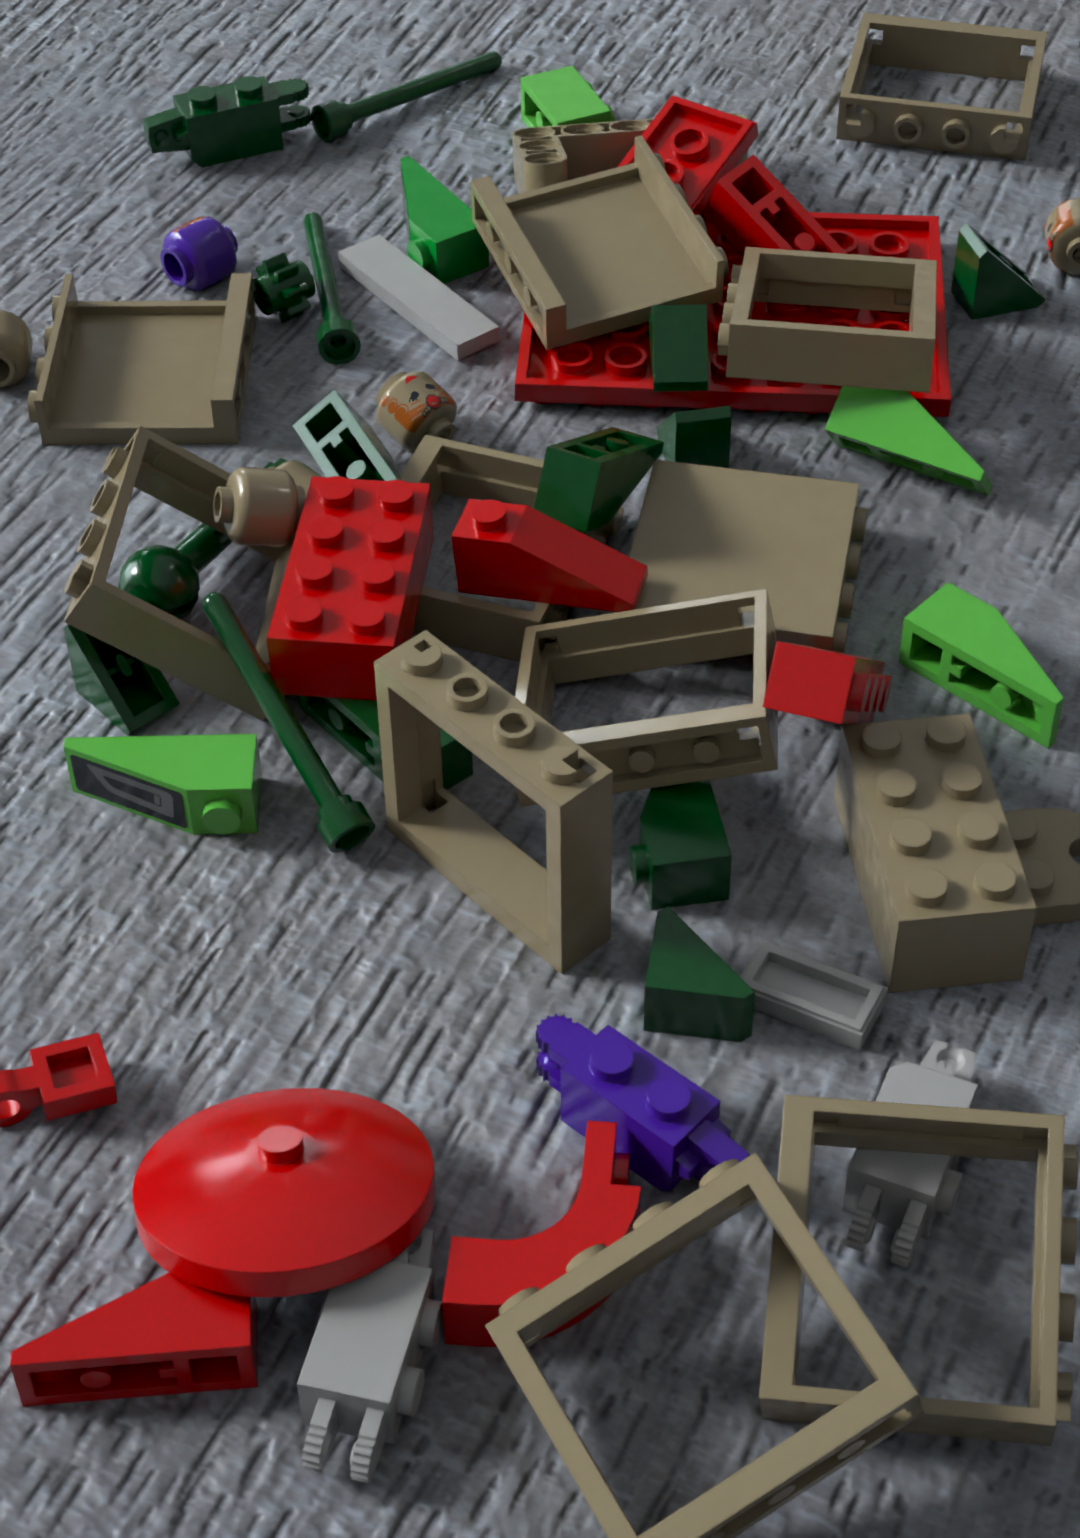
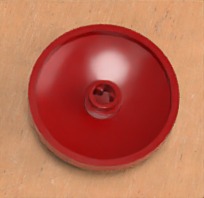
[133,1088,436,1298]

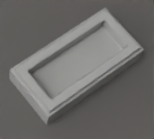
[740,940,888,1051]

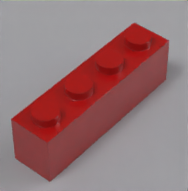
[762,641,892,724]

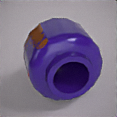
[160,216,238,292]

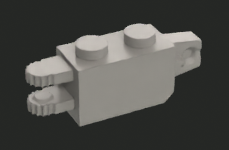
[842,1040,978,1268]
[297,1228,444,1483]

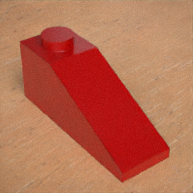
[703,154,847,254]
[451,499,648,612]
[10,1273,258,1407]

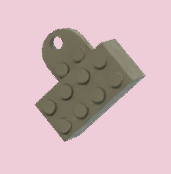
[834,713,1080,993]

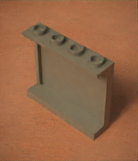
[470,135,729,350]
[28,273,257,445]
[614,460,868,653]

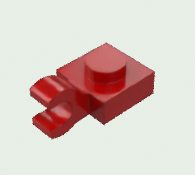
[0,1032,117,1127]

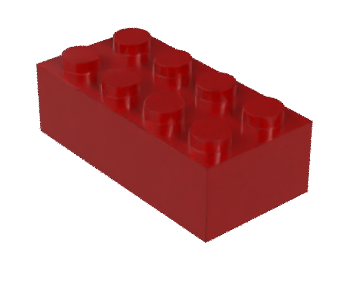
[267,476,434,701]

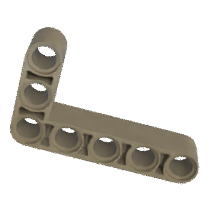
[512,113,748,193]

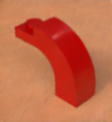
[442,1120,641,1347]

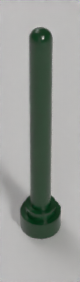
[311,51,502,142]
[303,212,361,365]
[202,592,375,853]

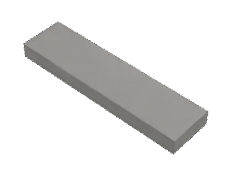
[338,234,500,361]

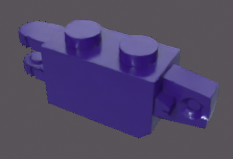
[536,1014,750,1191]

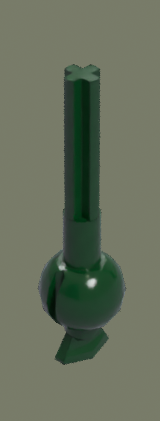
[119,458,287,620]

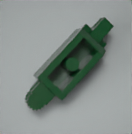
[143,76,311,167]

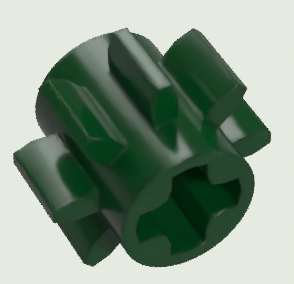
[253,253,315,323]

